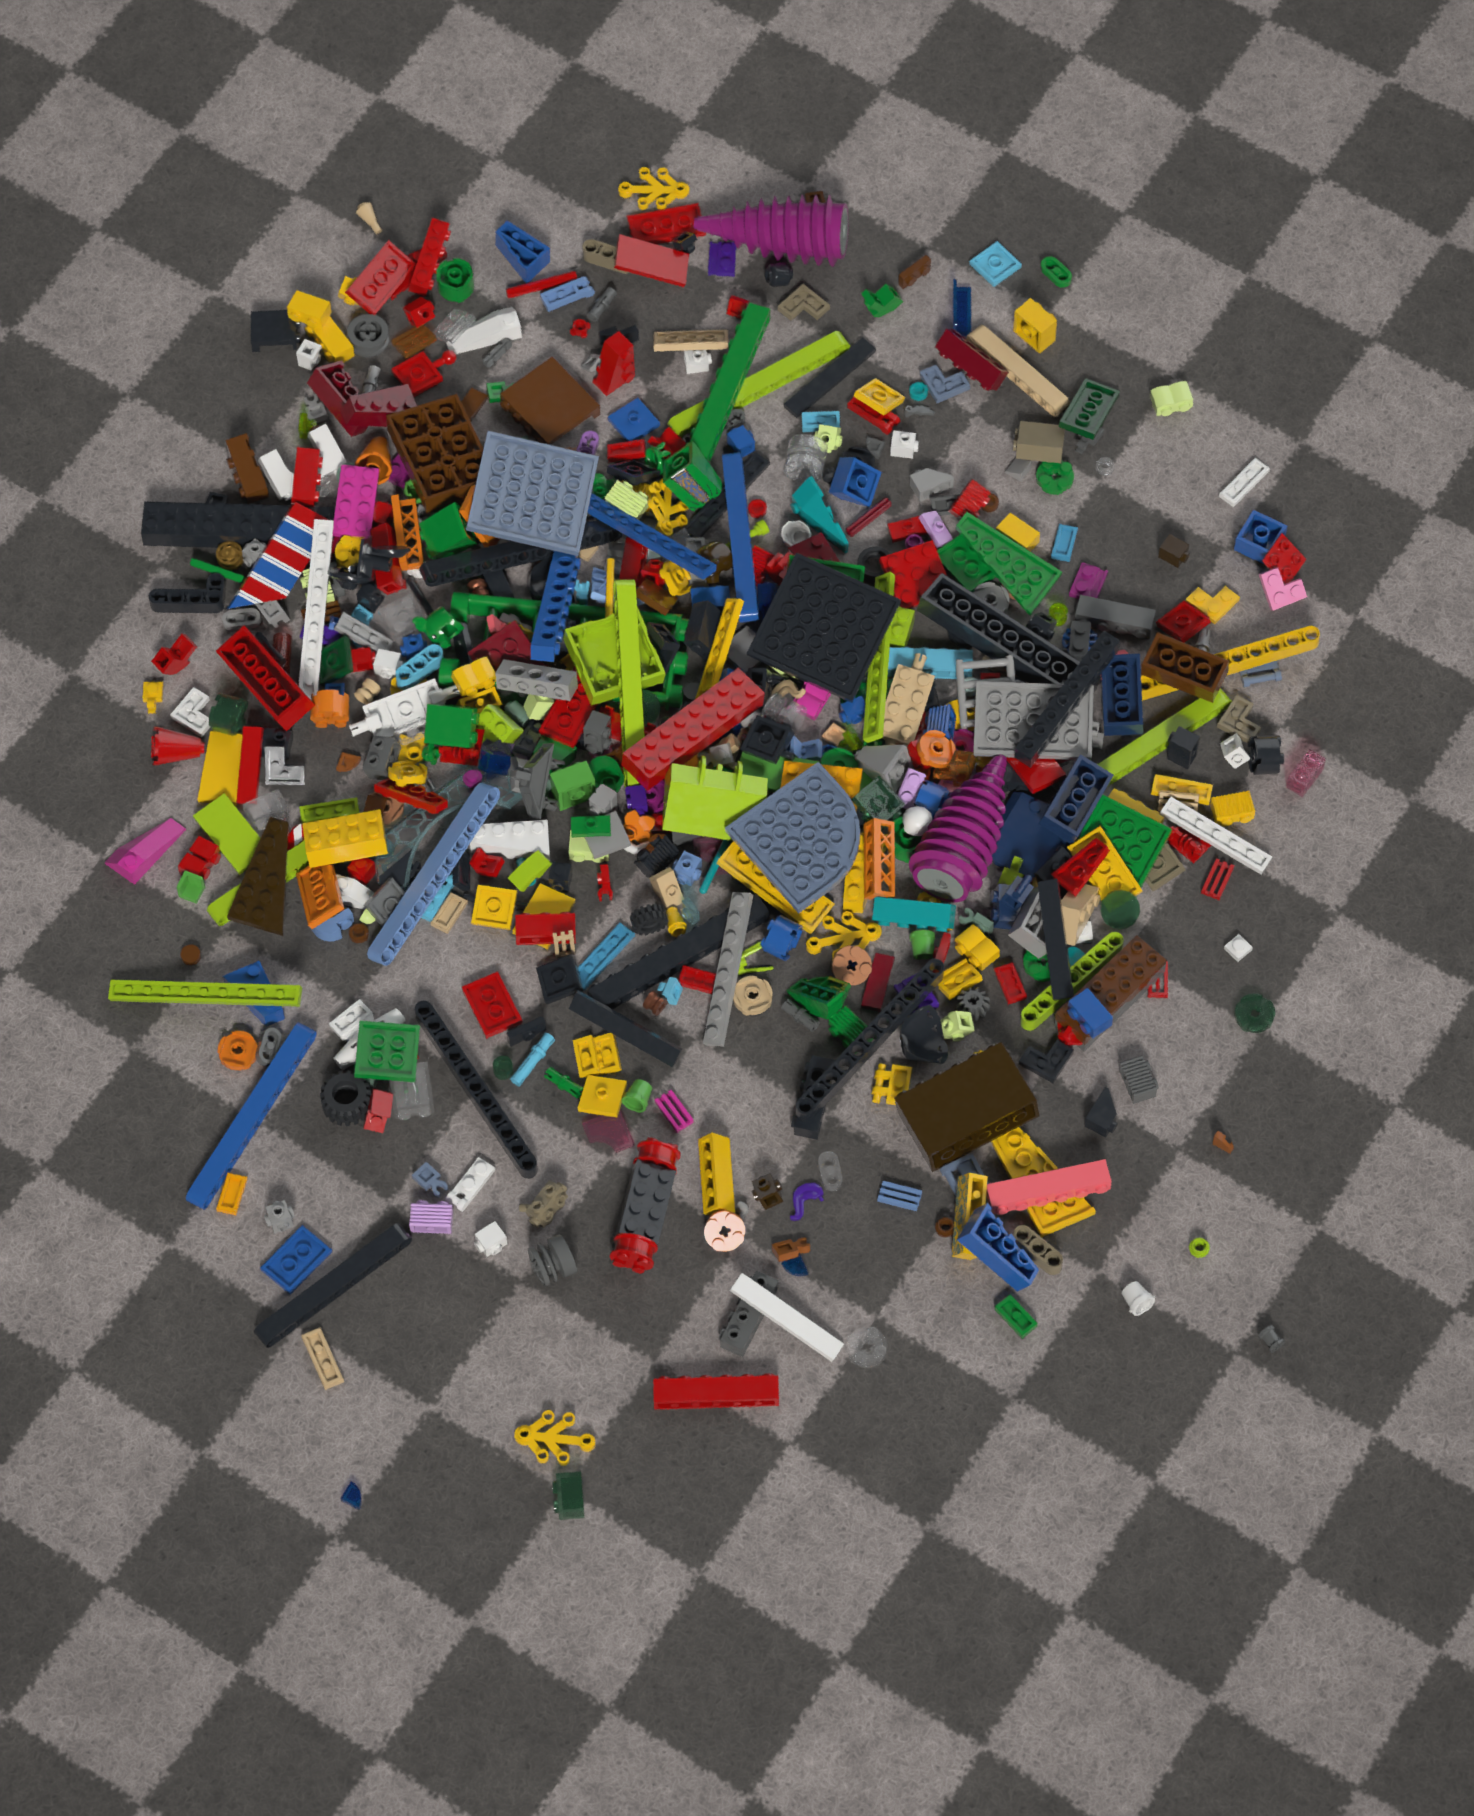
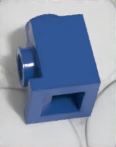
[839,695,866,725]

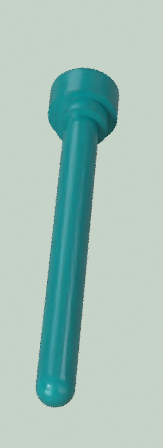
[699,839,731,894]

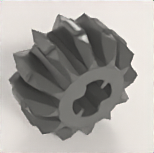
[956,986,990,1021]

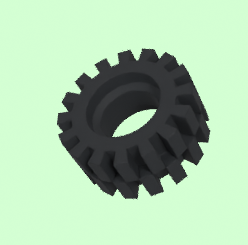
[630,904,668,936]

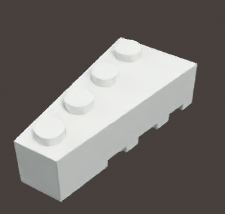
[470,820,550,861]

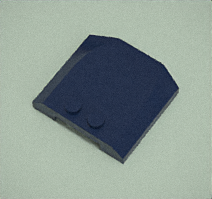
[992,792,1081,879]

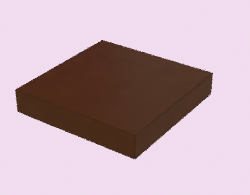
[636,578,678,616]

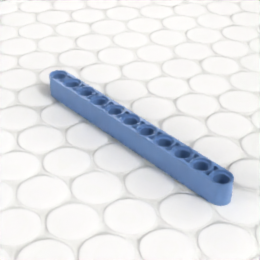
[367,783,500,966]

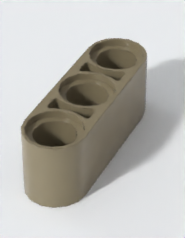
[582,239,630,274]
[1013,1225,1063,1275]

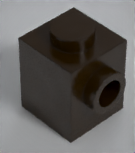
[1159,534,1190,568]

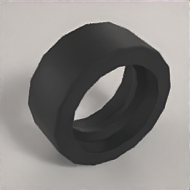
[857,546,890,584]

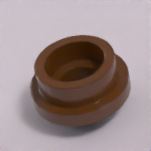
[935,1217,954,1238]

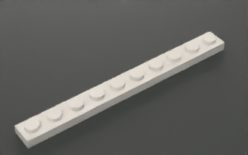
[299,519,334,698]

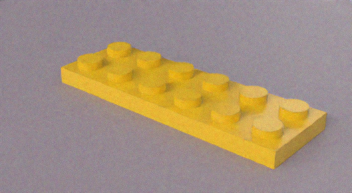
[716,841,835,935]

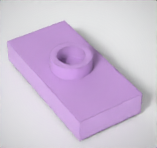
[919,511,953,548]

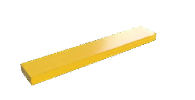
[695,598,744,699]

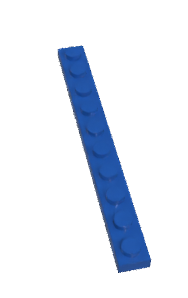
[587,493,716,580]

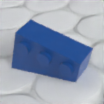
[496,221,550,284]
[223,961,285,1027]

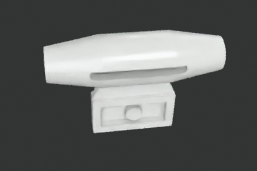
[329,999,406,1070]

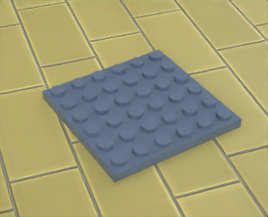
[466,431,599,556]

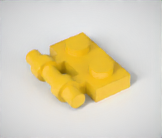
[871,1064,912,1105]

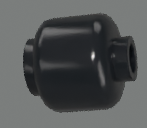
[764,262,793,287]

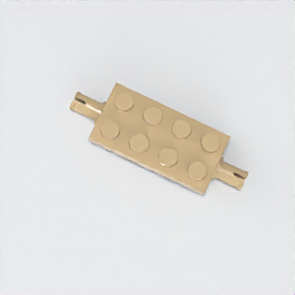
[883,653,935,746]

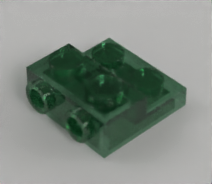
[851,776,905,831]

